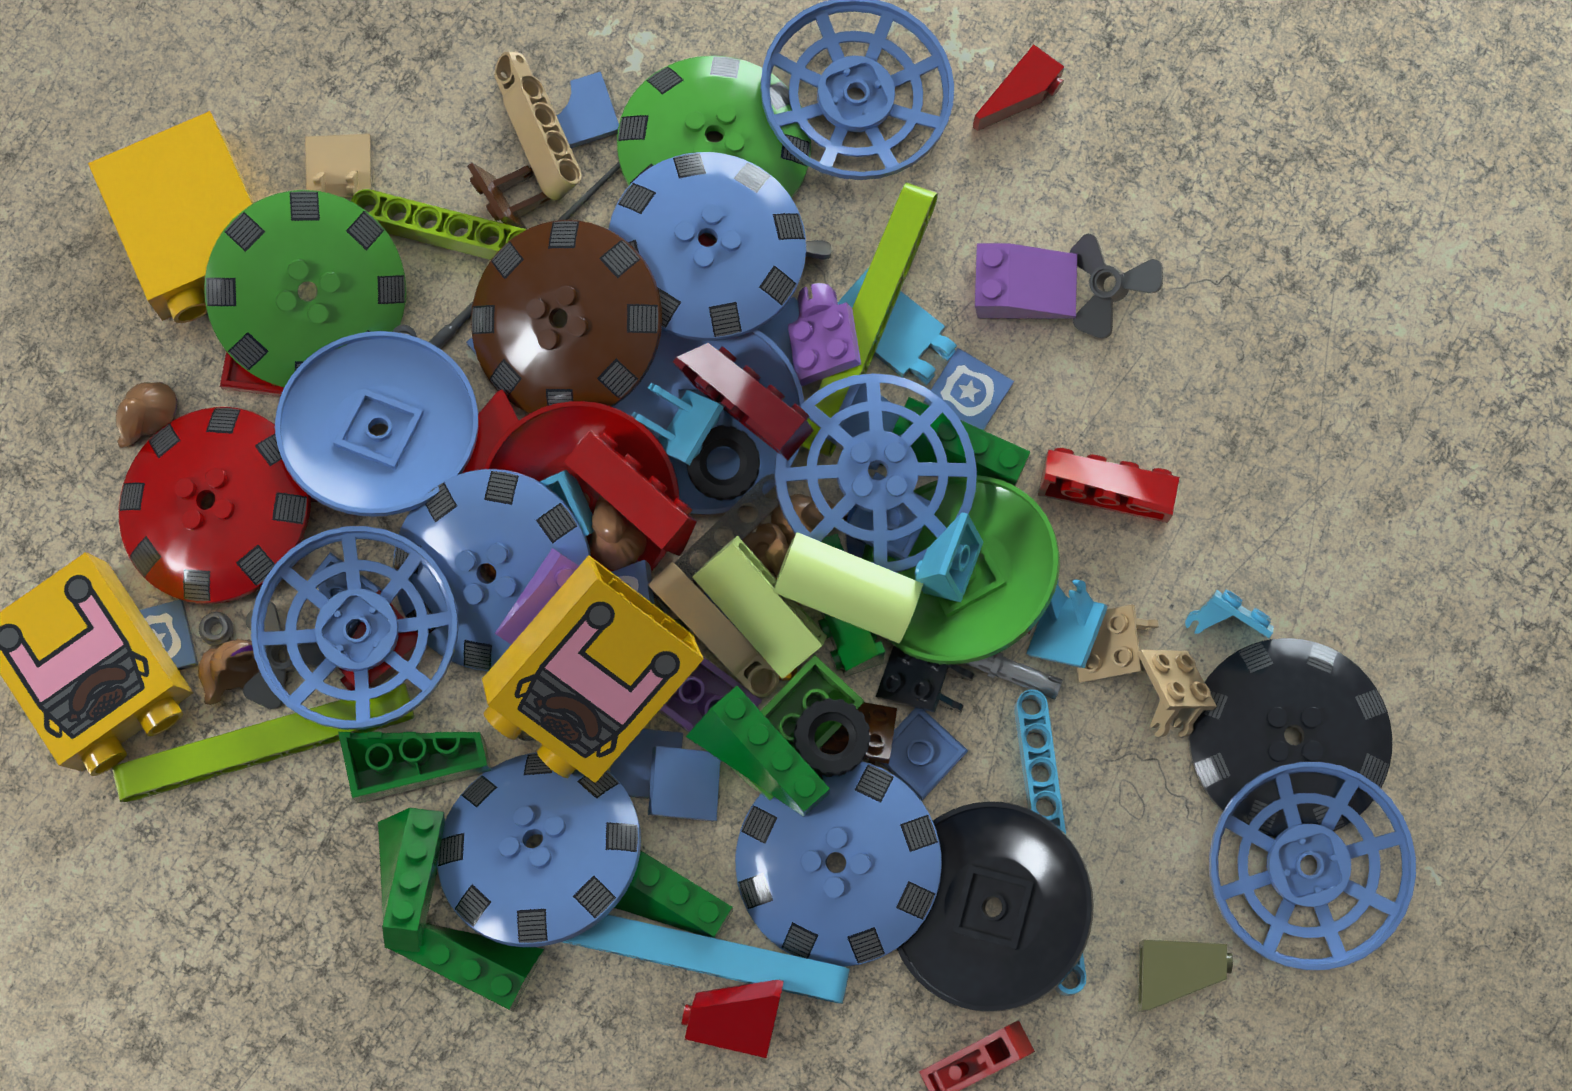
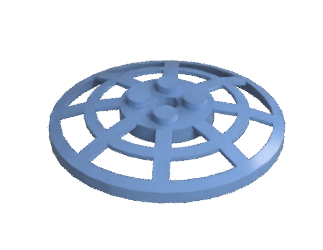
[760,0,954,180]
[774,373,977,573]
[251,526,458,730]
[1209,762,1416,970]

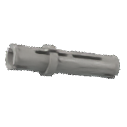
[964,652,1063,700]

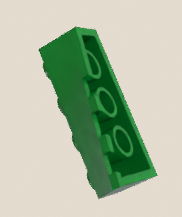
[880,397,1030,486]
[818,534,885,677]
[686,686,830,817]
[338,732,491,803]
[378,808,445,952]
[614,850,733,938]
[390,923,545,1012]

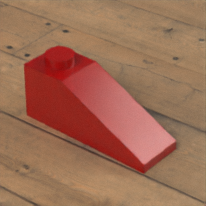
[973,44,1064,131]
[919,1020,1035,1091]

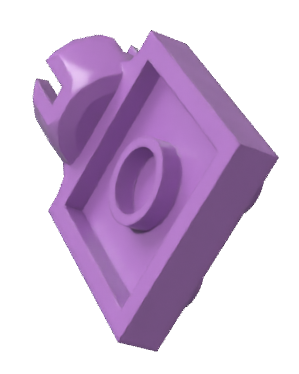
[788,283,861,386]

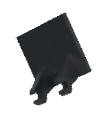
[875,646,975,713]

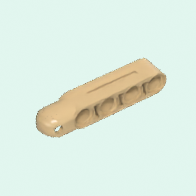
[494,51,582,200]
[648,561,779,697]

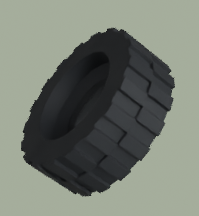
[686,425,760,501]
[793,698,871,777]

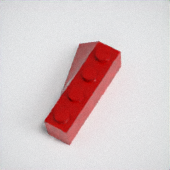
[564,431,697,556]
[1038,448,1180,523]

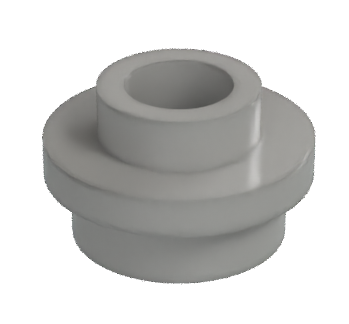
[199,612,233,646]

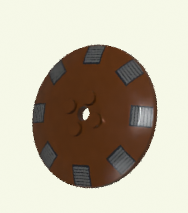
[471,220,662,413]

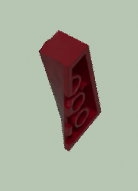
[673,343,814,461]

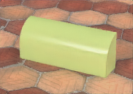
[773,532,923,643]
[692,535,827,679]

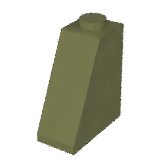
[1138,939,1233,1012]

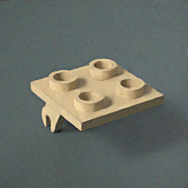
[305,134,372,198]
[1077,604,1159,683]
[1137,650,1217,737]

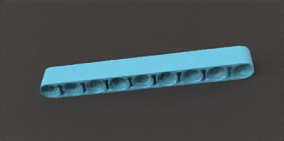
[1014,689,1086,996]
[563,915,850,1004]

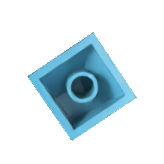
[915,512,983,602]

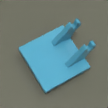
[631,383,724,465]
[1026,579,1108,668]
[1185,589,1274,638]

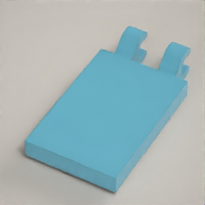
[838,266,957,385]

